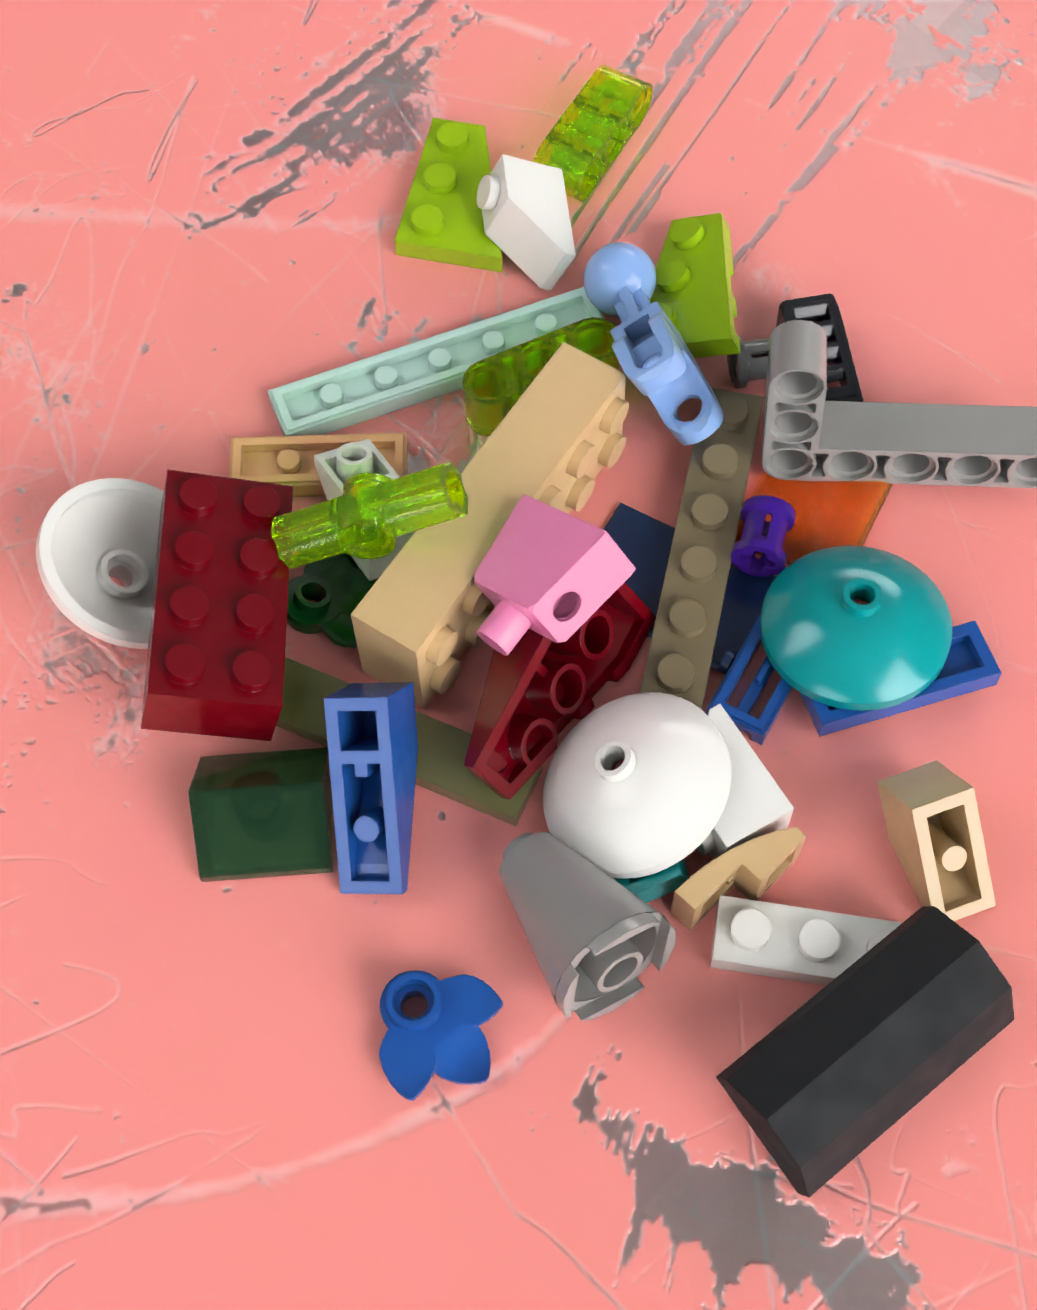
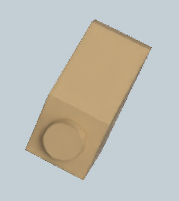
[877,760,996,921]

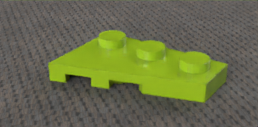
[394,118,503,273]
[650,213,741,358]

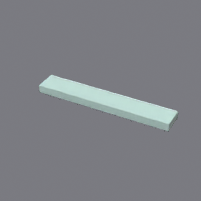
[268,287,609,436]

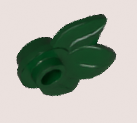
[287,545,378,649]

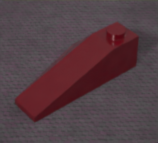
[464,582,656,800]

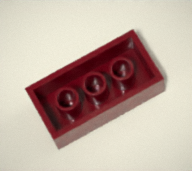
[141,469,293,741]

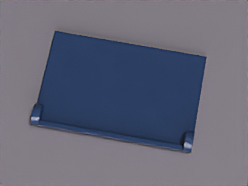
[604,503,777,675]

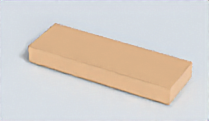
[229,433,408,497]

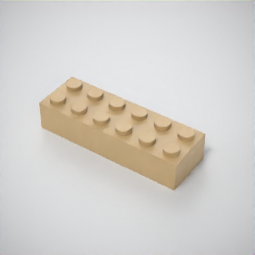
[351,342,629,709]

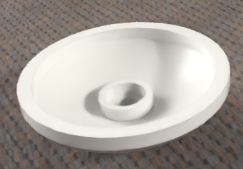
[36,478,164,649]
[543,692,732,879]

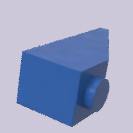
[324,682,418,894]

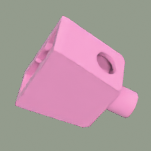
[474,494,636,656]

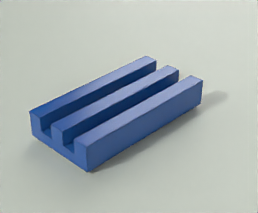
[706,614,793,745]

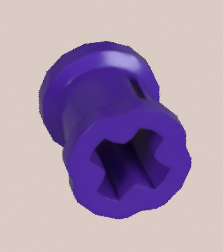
[730,495,796,577]

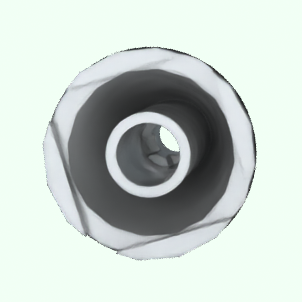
[499,832,676,1021]

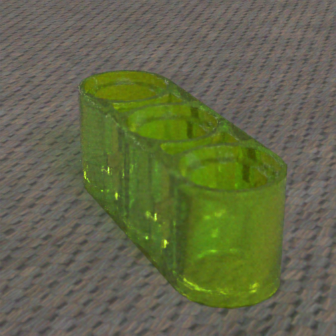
[533,64,653,202]
[462,317,619,436]

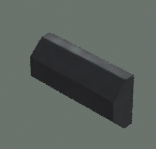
[716,906,1015,1198]

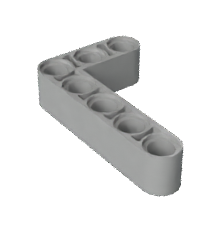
[762,320,1037,488]

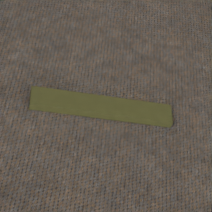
[276,657,542,826]

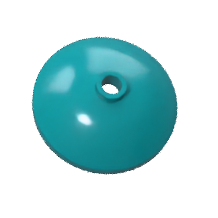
[760,545,953,711]

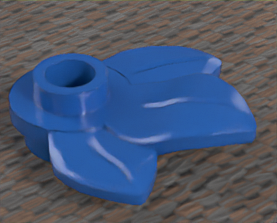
[379,970,503,1101]

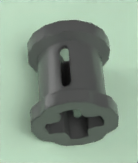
[727,336,770,389]

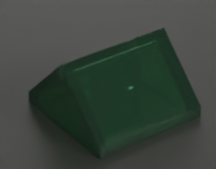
[188,747,333,882]

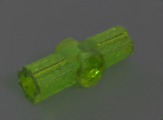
[271,461,468,569]

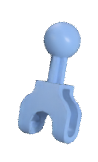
[583,242,724,445]

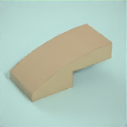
[670,827,807,931]

